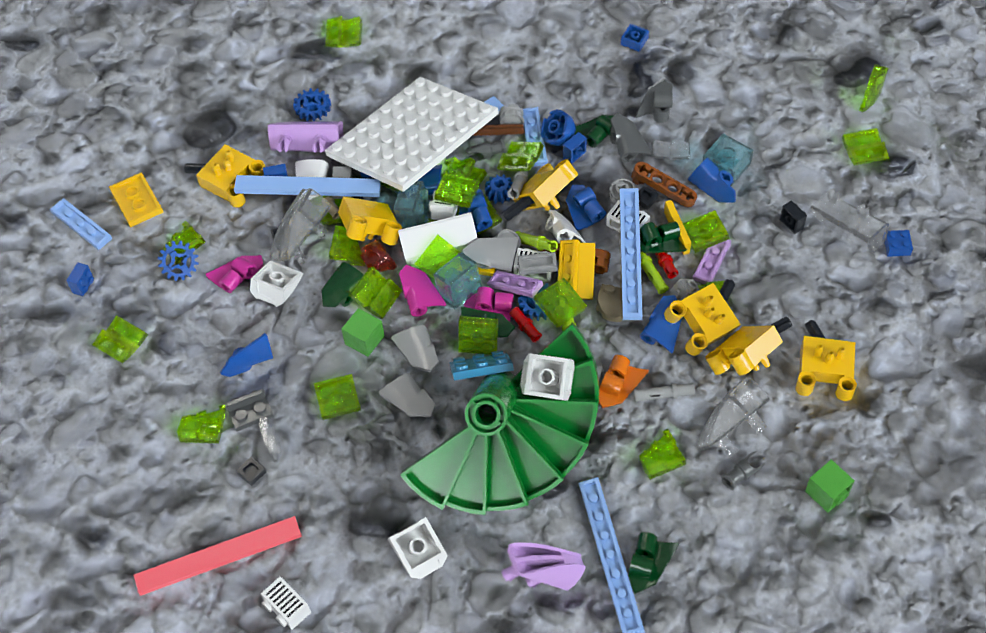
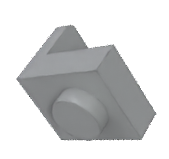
[667,279,699,301]

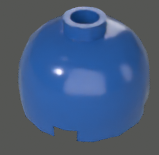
[540,109,576,146]

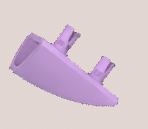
[268,121,344,153]
[502,543,586,591]

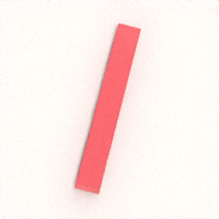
[134,516,302,596]

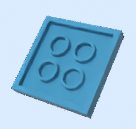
[449,351,514,381]

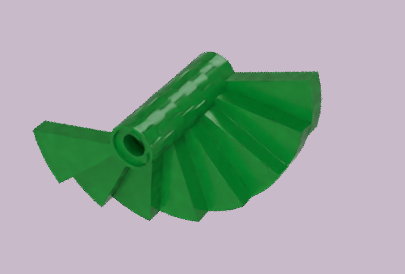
[400,322,600,515]

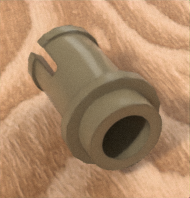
[321,196,340,219]

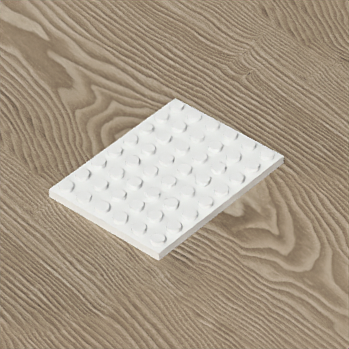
[325,77,499,192]

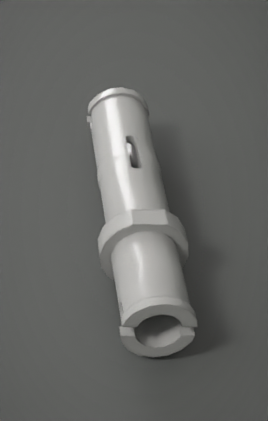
[508,166,530,199]
[634,383,695,402]

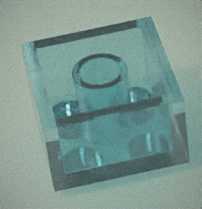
[702,133,754,186]
[394,181,431,229]
[434,252,482,309]

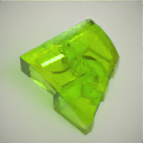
[329,225,366,267]

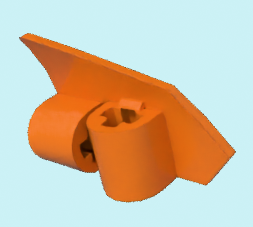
[599,355,649,408]

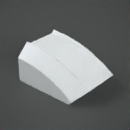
[250,261,304,307]
[520,353,575,401]
[388,517,447,579]

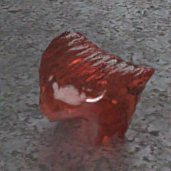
[360,239,397,274]

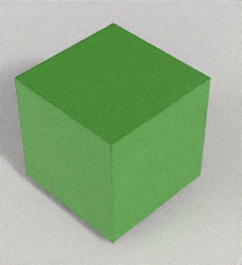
[341,308,385,357]
[805,459,855,512]

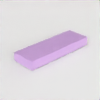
[693,235,731,286]
[487,270,543,298]

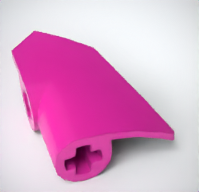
[206,255,264,293]
[399,265,446,317]
[460,287,514,321]

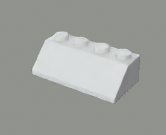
[398,212,477,269]

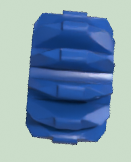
[484,174,513,205]

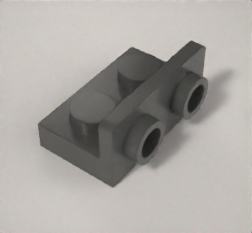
[226,389,274,432]

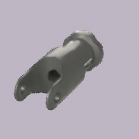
[465,138,507,163]
[721,451,766,490]

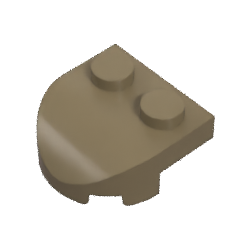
[596,284,623,322]

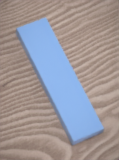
[523,107,548,167]
[50,198,112,250]

